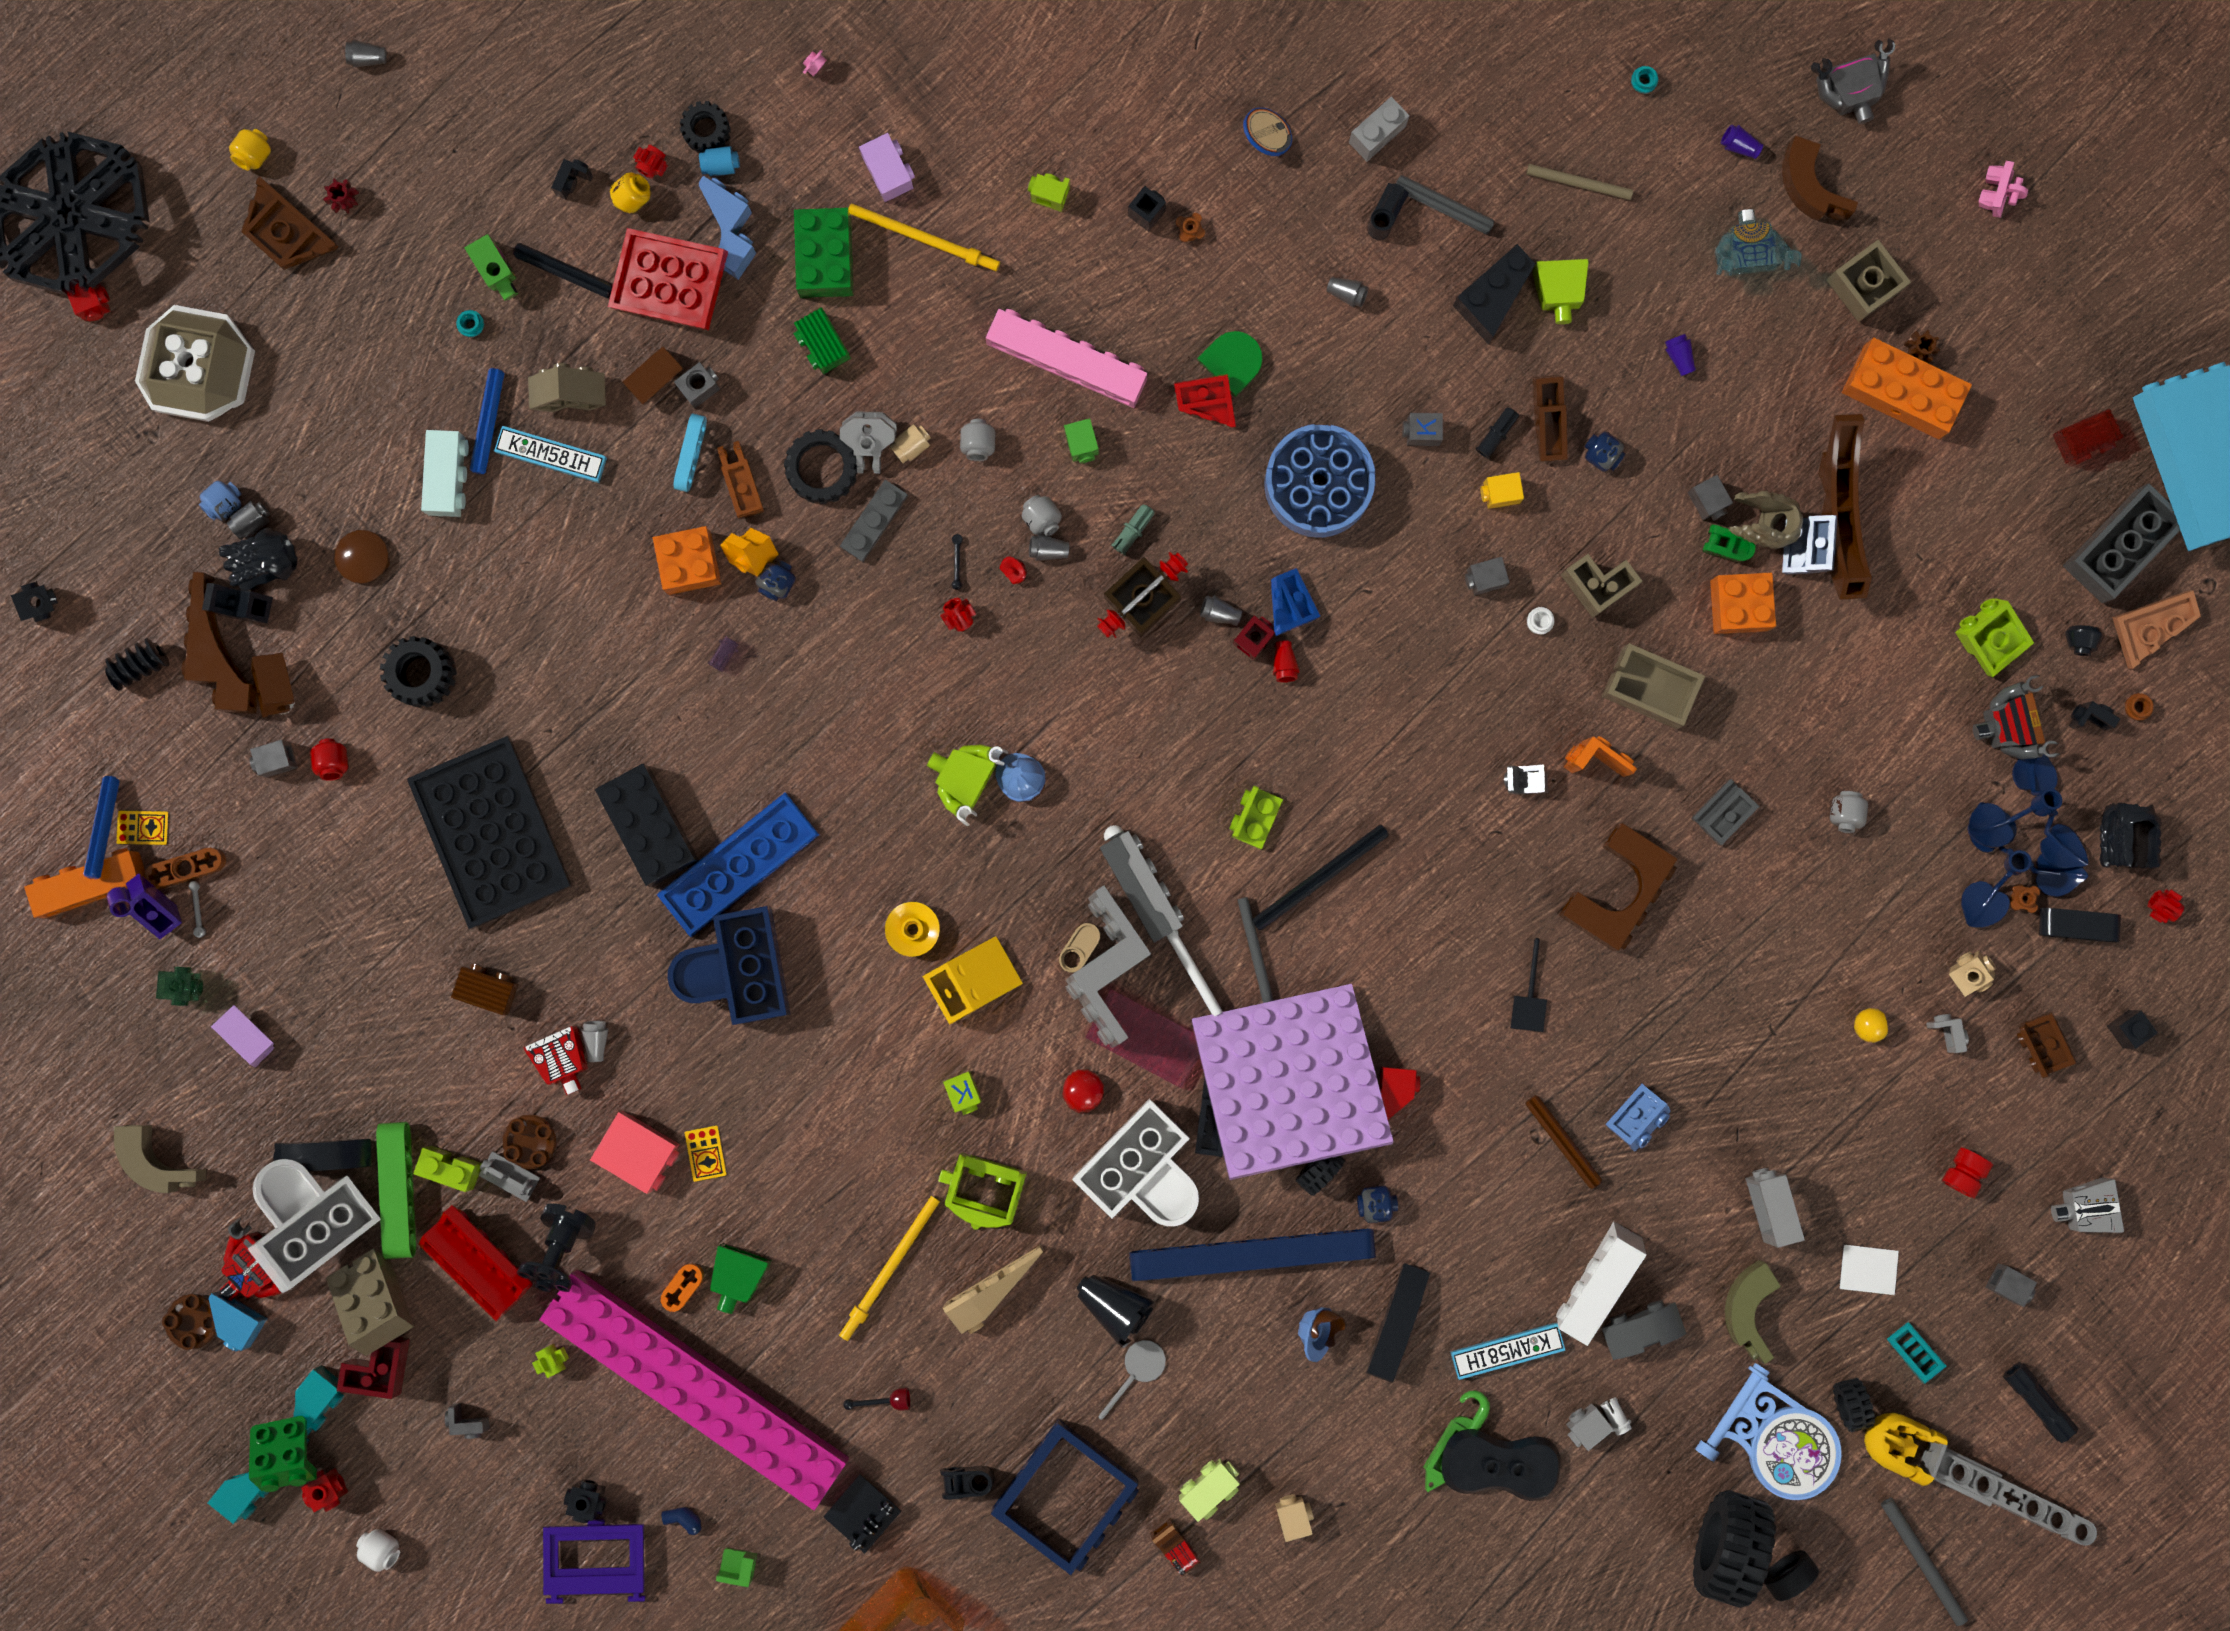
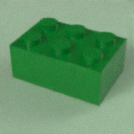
[794,208,854,298]

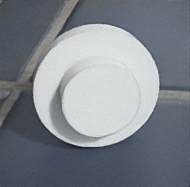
[1527,607,1554,635]

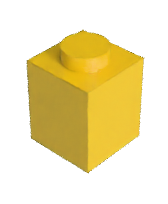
[1480,472,1524,509]

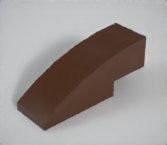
[1532,375,1568,461]

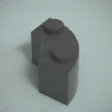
[1602,1300,1687,1360]

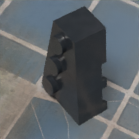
[1453,244,1535,345]

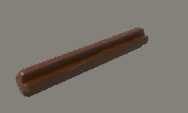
[1525,1095,1602,1189]

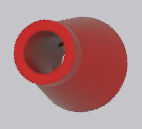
[1273,641,1300,683]

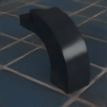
[273,1139,372,1171]

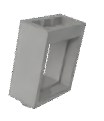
[1745,1168,1805,1248]

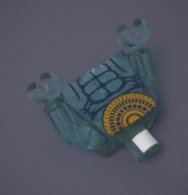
[1714,209,1802,276]

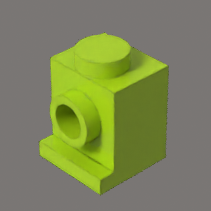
[1028,174,1070,212]

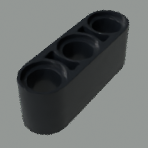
[2039,908,2121,942]

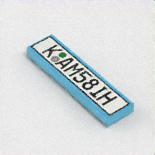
[494,426,607,483]
[1450,1322,1565,1380]

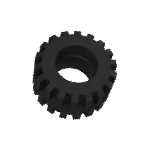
[380,636,457,708]

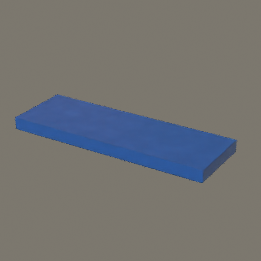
[657,792,820,937]

